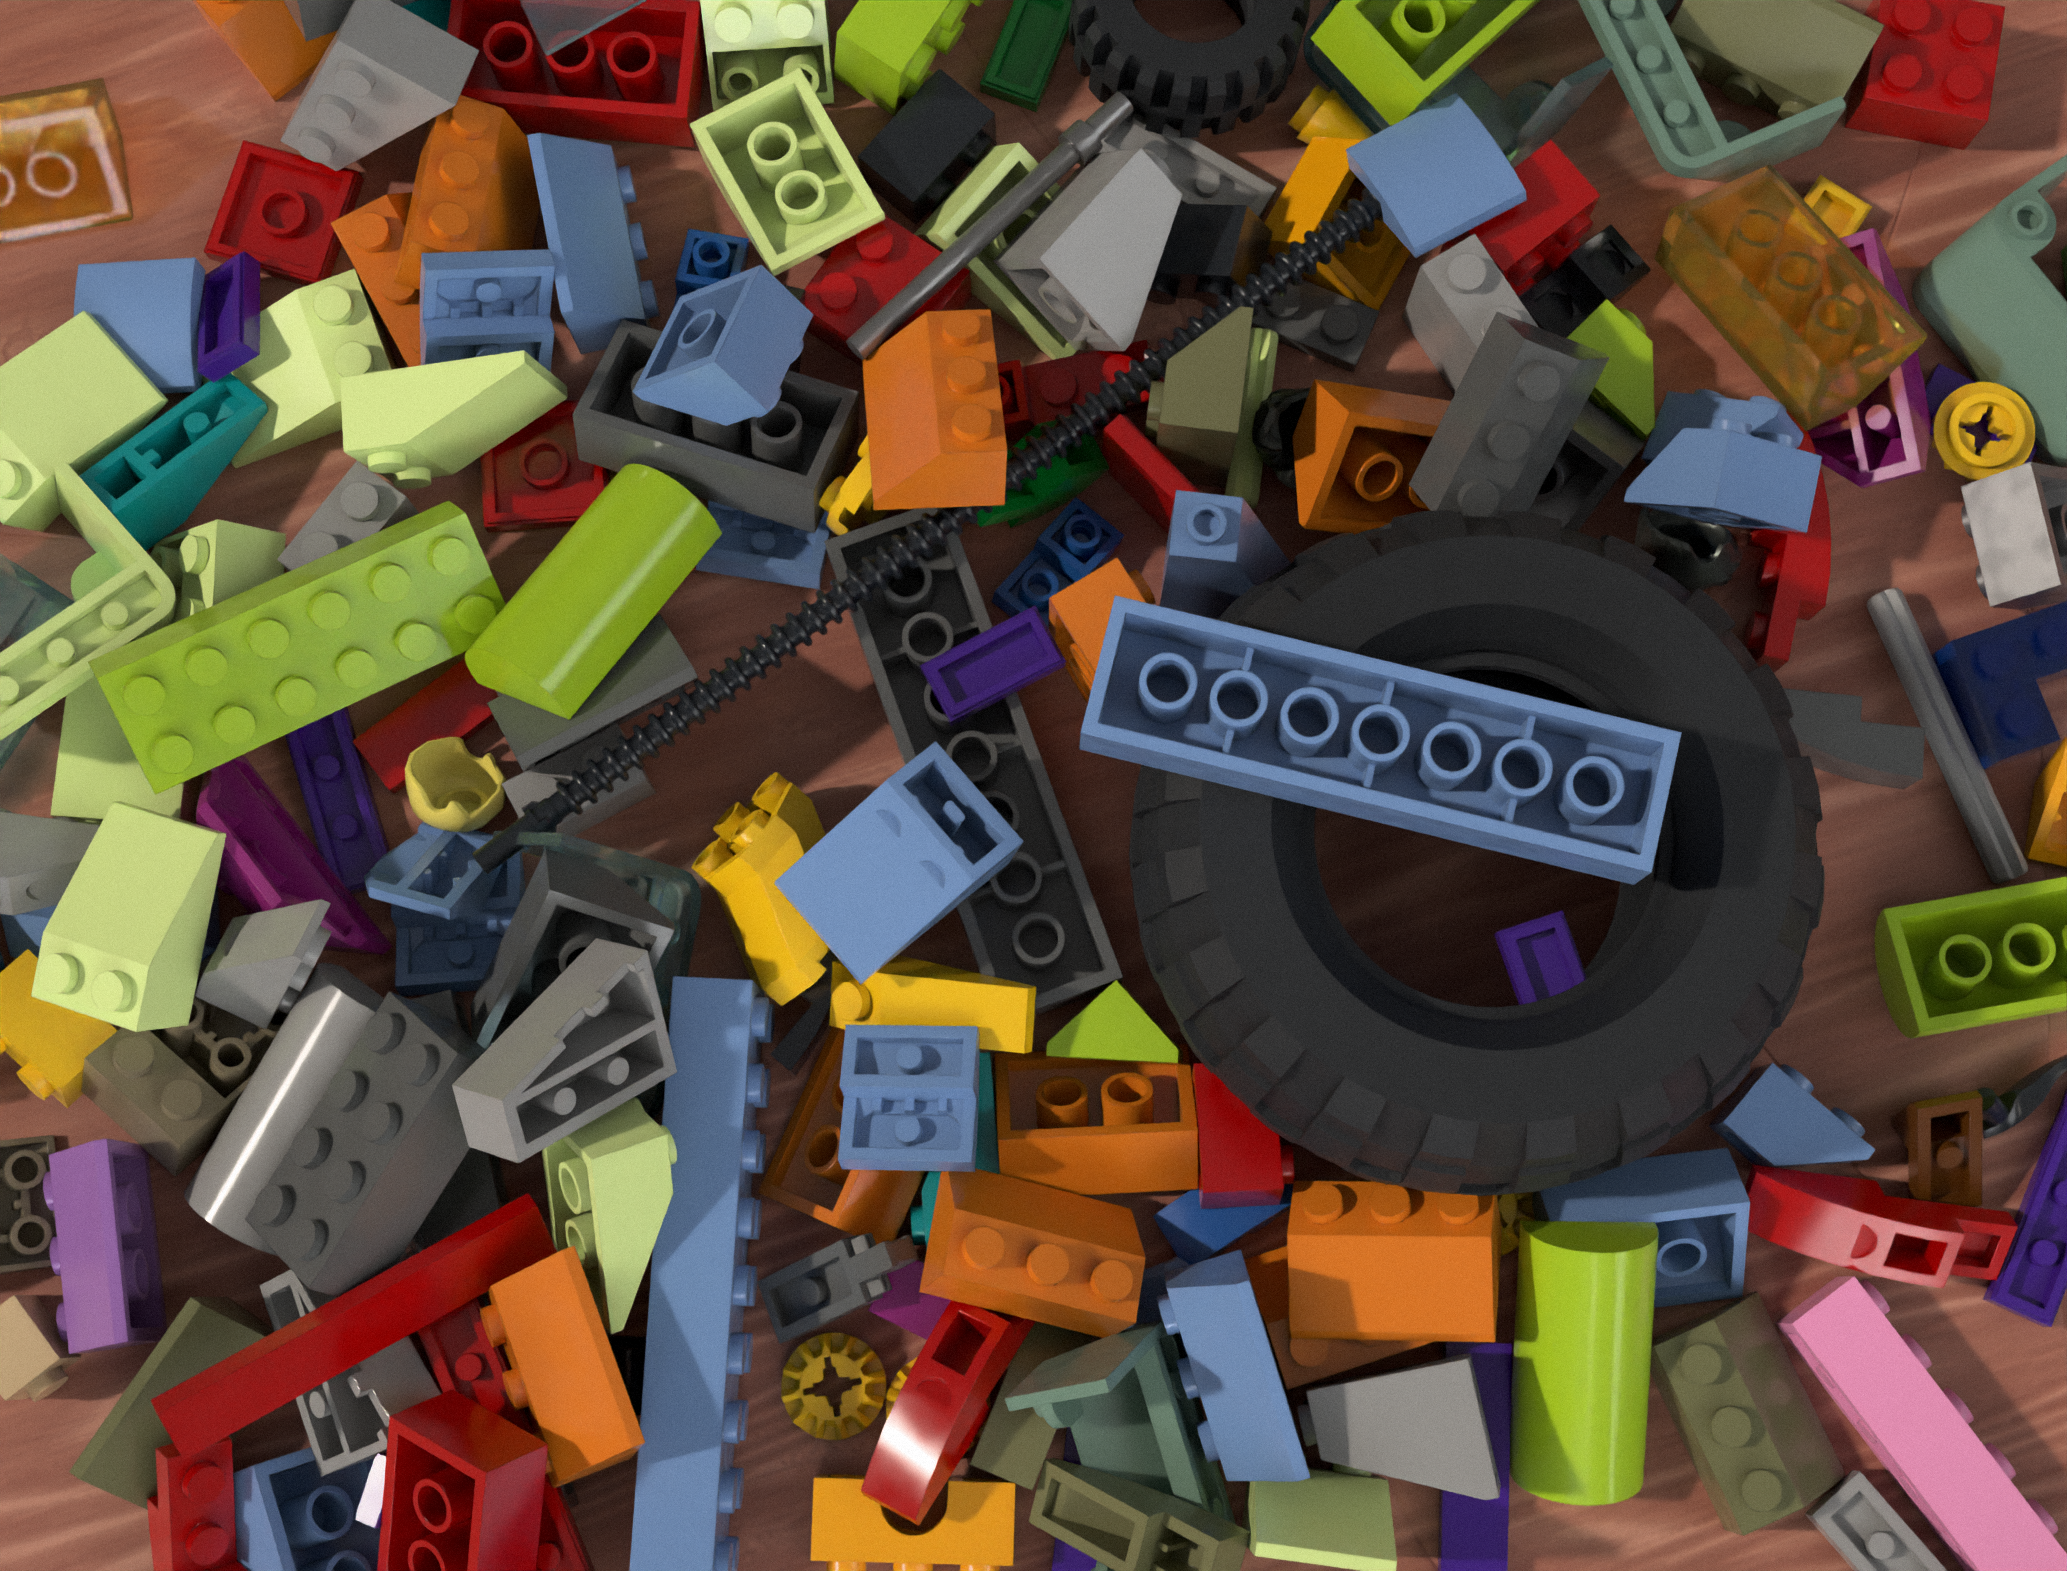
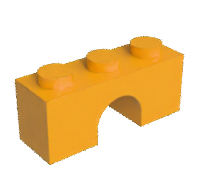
[811,1474,1016,1571]

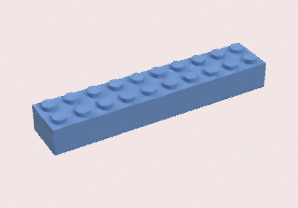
[629,976,775,1571]

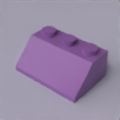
[43,1138,167,1354]

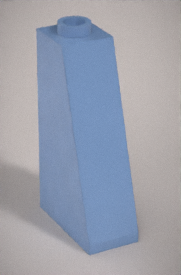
[1160,490,1290,619]

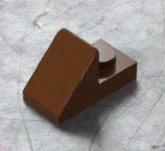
[1891,1090,1982,1207]

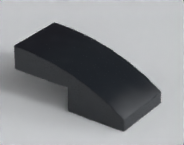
[1518,225,1651,338]
[770,950,839,1076]

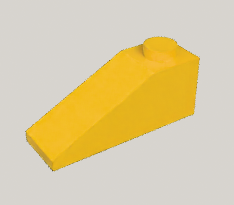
[829,955,1036,1054]

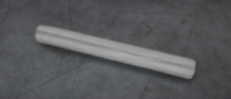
[1867,588,2028,884]

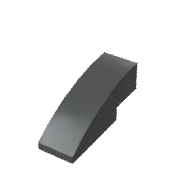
[1783,688,1925,789]

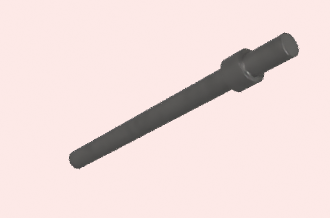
[846,92,1134,360]

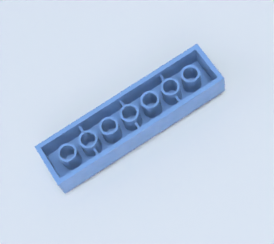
[1079,595,1682,885]

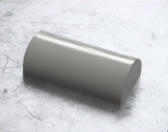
[184,963,384,1255]

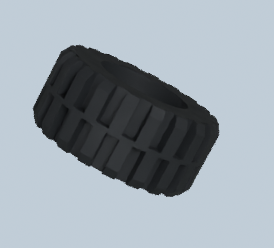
[1069,0,1311,138]

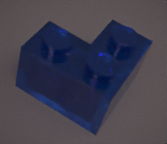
[1932,601,2067,771]

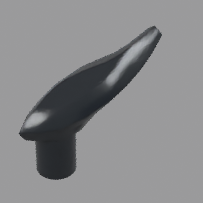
[1977,1054,2067,1139]

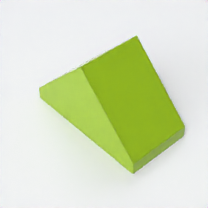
[1046,980,1183,1064]

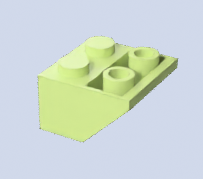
[700,0,834,111]
[150,519,286,626]

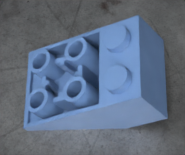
[774,741,1024,984]

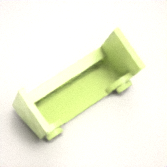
[0,460,176,741]

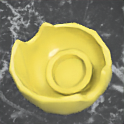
[405,737,507,833]

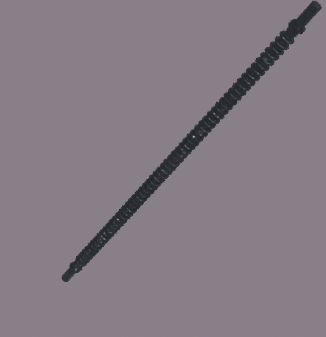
[472,188,1384,874]

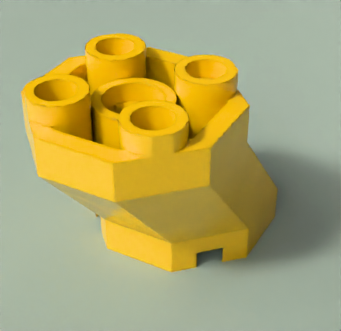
[691,772,830,1006]

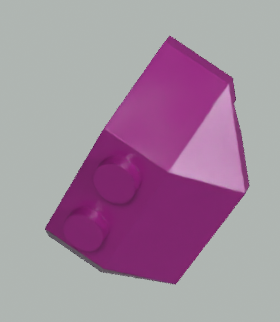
[1772,228,1932,488]
[196,755,393,955]

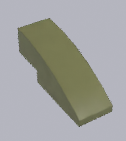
[970,1321,1093,1490]
[1029,1458,1250,1571]

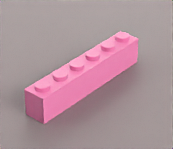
[1775,1276,2067,1571]

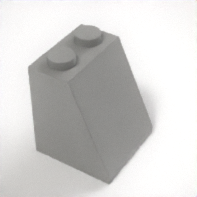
[993,147,1182,351]
[1298,1353,1501,1500]

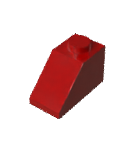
[1192,1063,1294,1209]

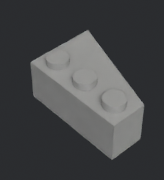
[280,0,479,171]
[452,938,677,1163]
[260,1269,441,1477]

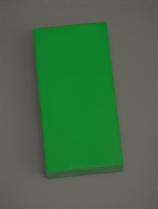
[980,0,1072,113]

